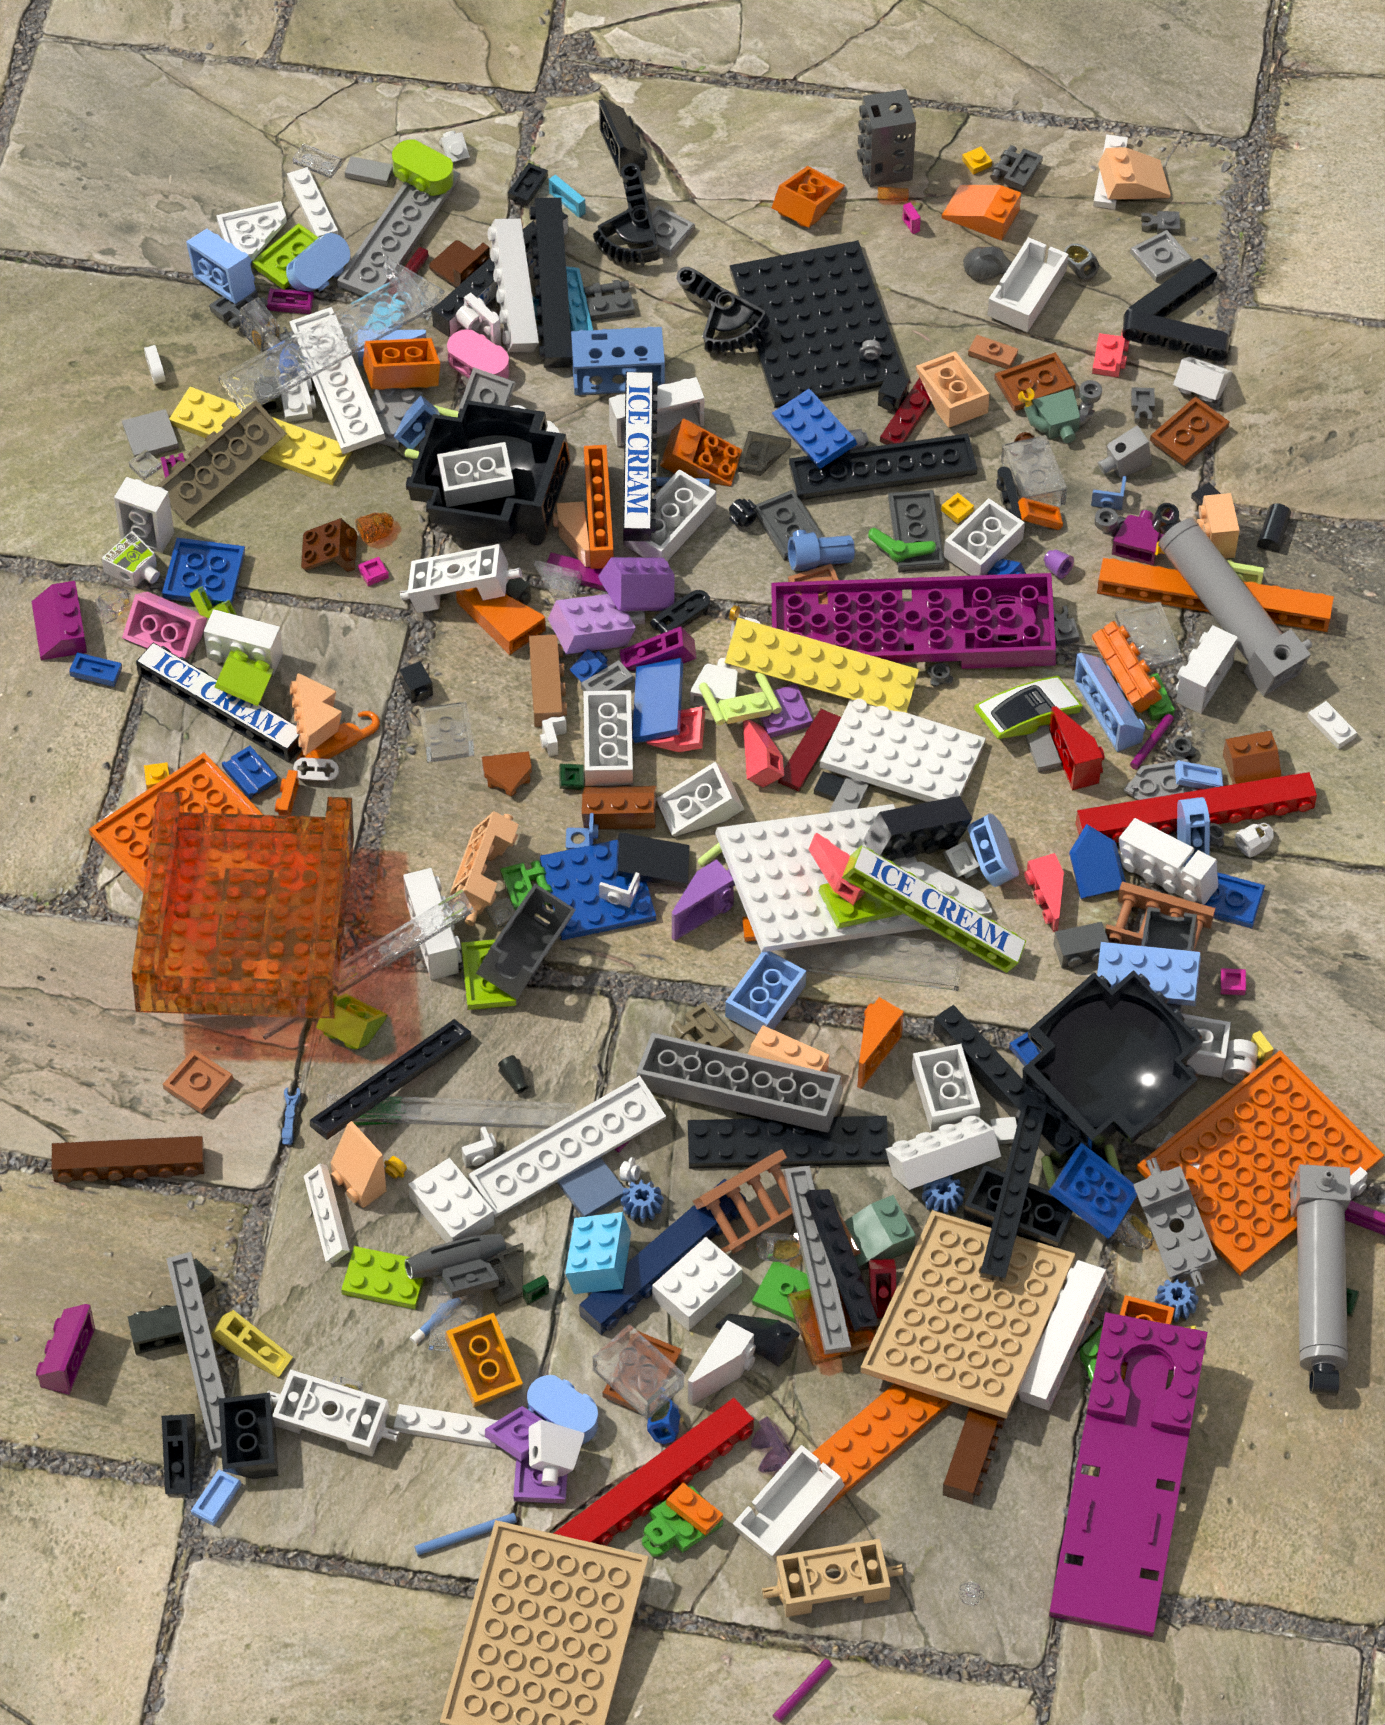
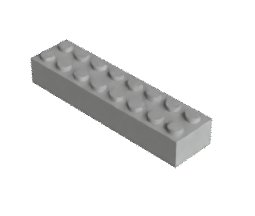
[636,1033,843,1133]

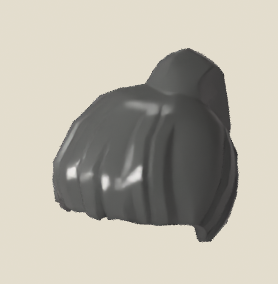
[963,247,1012,281]

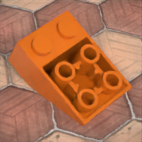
[660,418,742,487]

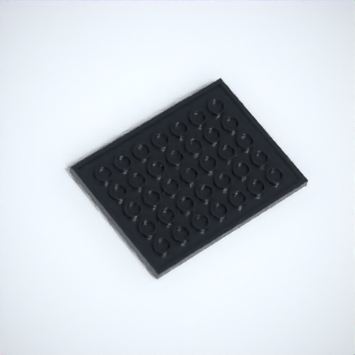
[730,240,906,408]

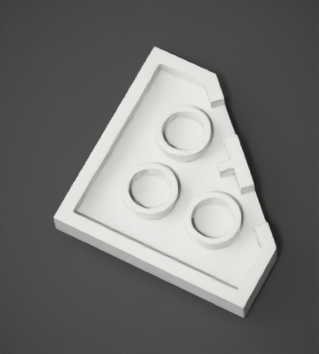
[216,201,287,261]
[900,862,992,930]

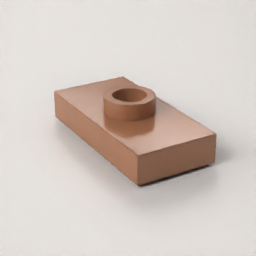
[968,335,1018,369]

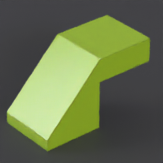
[190,586,237,618]

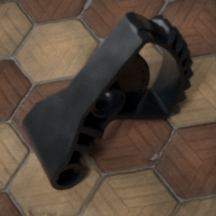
[593,163,660,267]
[676,267,770,356]

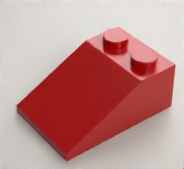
[1049,706,1105,790]

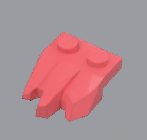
[646,707,705,752]

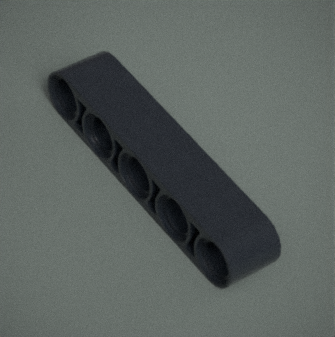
[1124,258,1217,318]
[1122,311,1229,361]

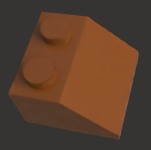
[1223,730,1281,784]

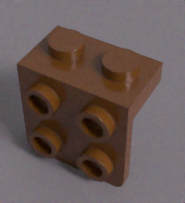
[429,240,490,287]
[301,518,358,572]

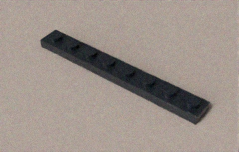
[310,1019,471,1140]
[980,1100,1048,1283]

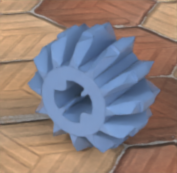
[922,1175,965,1215]
[621,1179,664,1223]
[1155,1277,1199,1322]

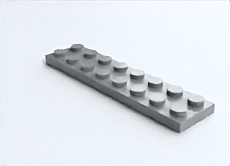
[337,170,461,301]

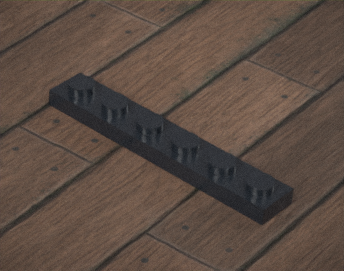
[805,1189,880,1331]

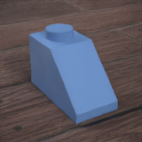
[394,395,440,450]

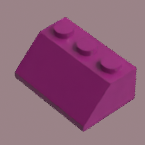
[31,581,87,660]
[36,1304,95,1395]

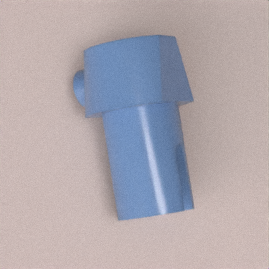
[788,530,855,571]

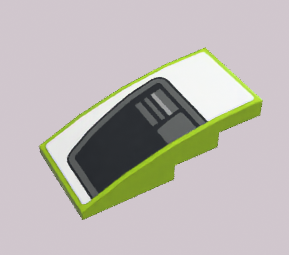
[974,676,1083,739]

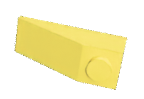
[211,1310,293,1378]

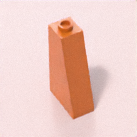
[456,587,546,655]

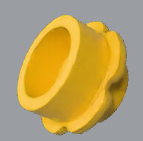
[384,1156,407,1179]

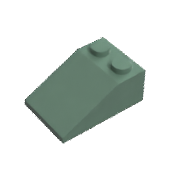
[845,1195,916,1272]

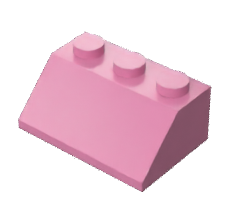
[122,592,208,659]

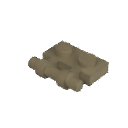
[671,1002,734,1048]

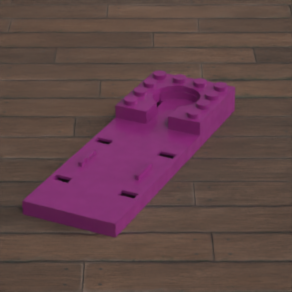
[771,573,1056,669]
[1049,1312,1208,1637]

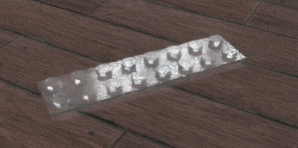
[771,935,964,991]

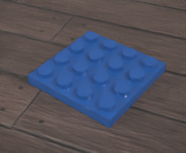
[540,840,656,940]

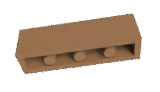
[529,635,567,727]

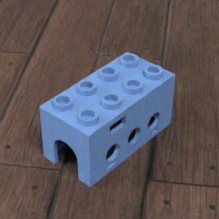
[571,327,665,395]

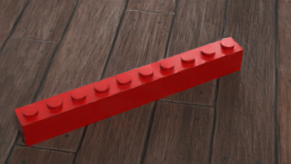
[1075,772,1317,843]
[553,1398,754,1546]

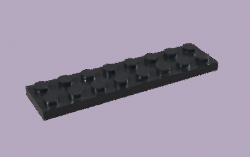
[789,433,978,500]
[688,1116,889,1168]

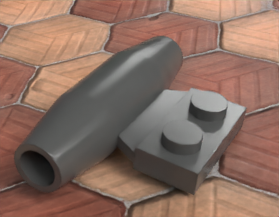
[405,1234,506,1299]

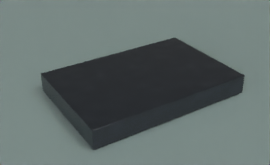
[616,832,690,888]

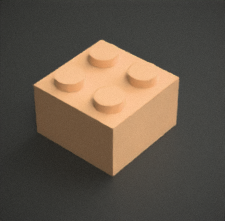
[1197,493,1240,559]

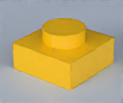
[962,146,992,175]
[941,492,974,524]
[144,762,169,789]

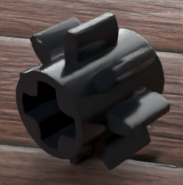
[729,499,757,527]

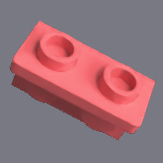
[1092,333,1130,378]

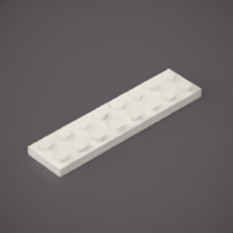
[290,307,386,454]
[469,1076,666,1218]

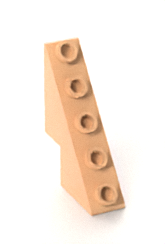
[290,673,342,756]

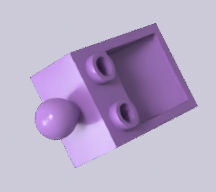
[672,859,735,941]

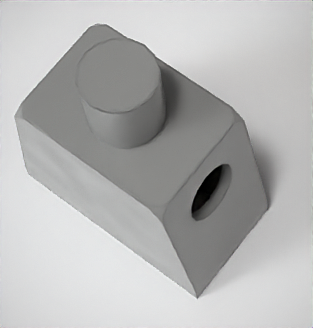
[1098,425,1152,478]

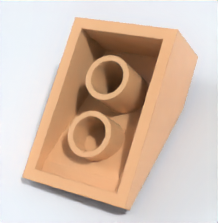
[1098,147,1171,200]
[916,351,989,428]
[330,1121,387,1208]

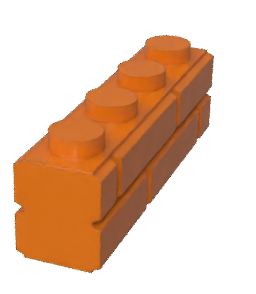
[1092,621,1162,713]

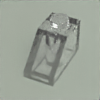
[534,560,582,601]

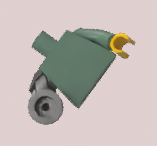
[1018,380,1102,443]

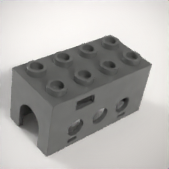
[857,89,916,187]
[476,884,576,1000]
[1141,907,1198,1014]

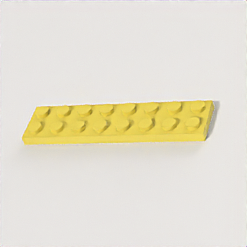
[169,387,353,485]
[724,618,919,713]

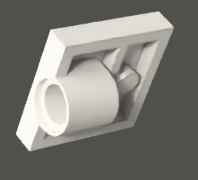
[456,293,502,346]

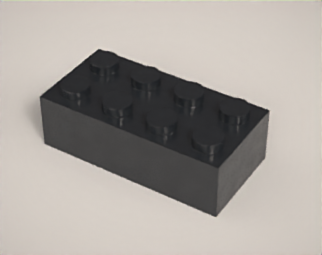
[863,796,973,861]
[963,1165,1076,1249]

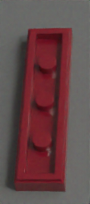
[778,709,841,792]

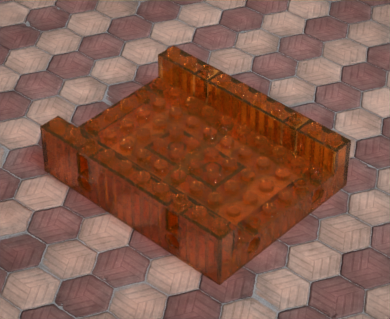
[132,792,354,1019]

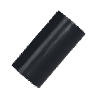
[1257,503,1291,552]

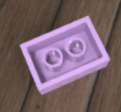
[548,594,636,654]

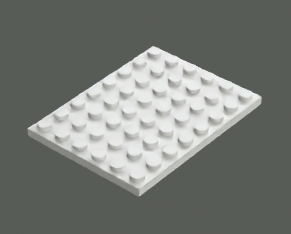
[715,804,926,952]

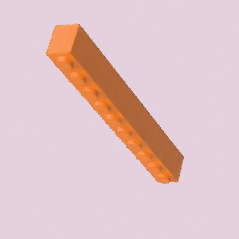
[1097,558,1334,632]

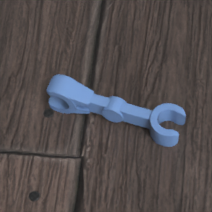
[282,1087,301,1145]

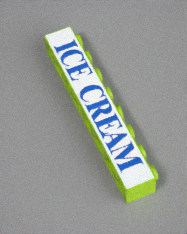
[842,845,1026,973]

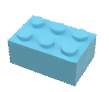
[565,1212,631,1294]

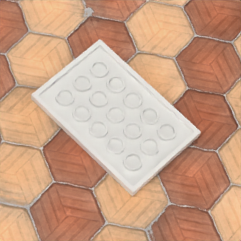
[820,699,986,802]

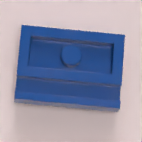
[222,746,278,799]

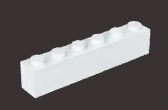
[488,219,539,352]
[1018,1260,1108,1411]

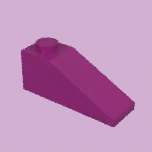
[620,626,697,671]

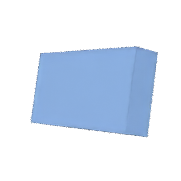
[1175,760,1223,789]
[191,1469,241,1526]

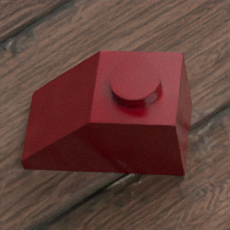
[869,1259,896,1318]

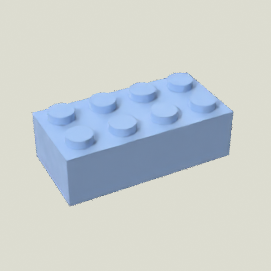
[1097,942,1201,1006]

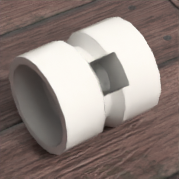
[1222,1039,1259,1085]

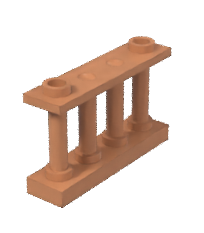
[1105,881,1216,954]
[693,1149,793,1254]

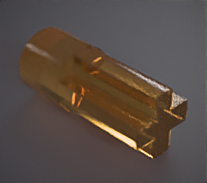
[877,187,909,201]

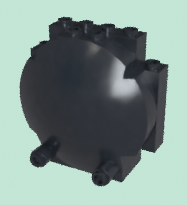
[406,400,571,545]
[1022,970,1203,1151]

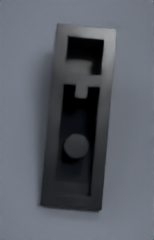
[715,1314,800,1367]
[161,1414,196,1494]

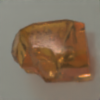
[355,512,394,544]

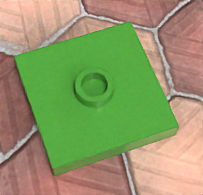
[752,1260,812,1324]

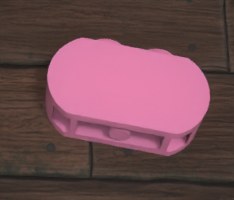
[447,329,509,379]

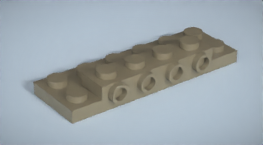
[156,400,287,523]

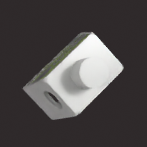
[102,531,160,586]

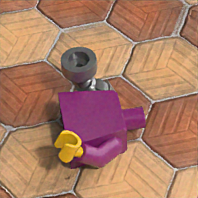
[1094,508,1167,566]

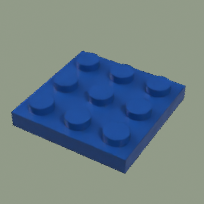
[162,537,245,606]
[1048,1143,1137,1239]

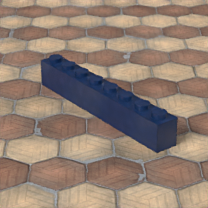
[579,1179,746,1335]

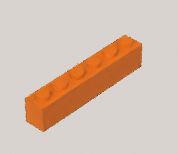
[584,445,614,569]

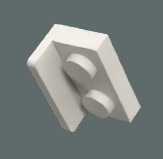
[278,370,316,422]

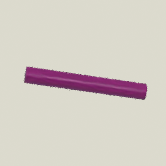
[1130,714,1174,770]
[773,1659,833,1722]

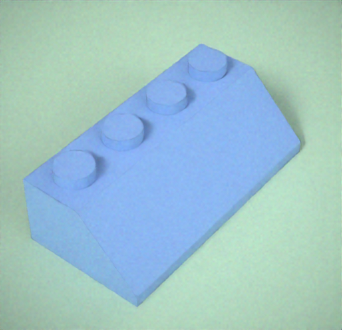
[1074,653,1145,752]

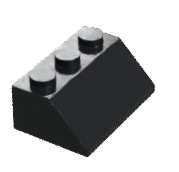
[599,99,648,177]
[218,1392,279,1479]

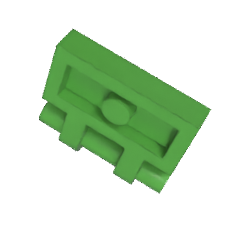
[500,860,552,913]

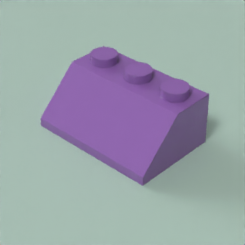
[598,557,675,611]

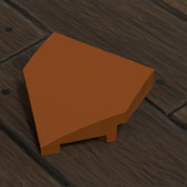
[482,751,532,796]

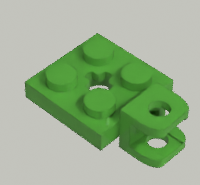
[641,1484,724,1557]

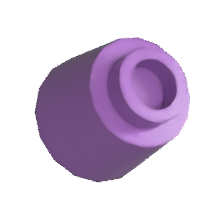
[1044,550,1074,579]

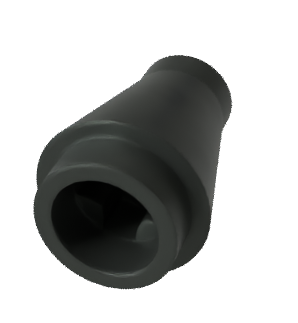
[498,1055,529,1094]

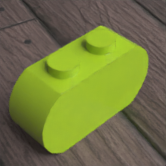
[392,139,454,196]

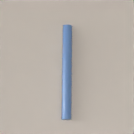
[414,1513,517,1556]

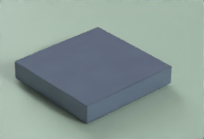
[557,1157,624,1217]

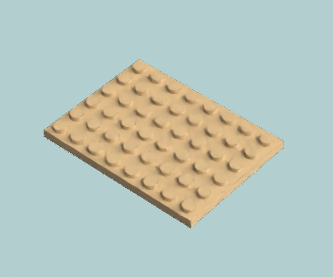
[861,1210,1076,1419]
[440,1520,649,1725]

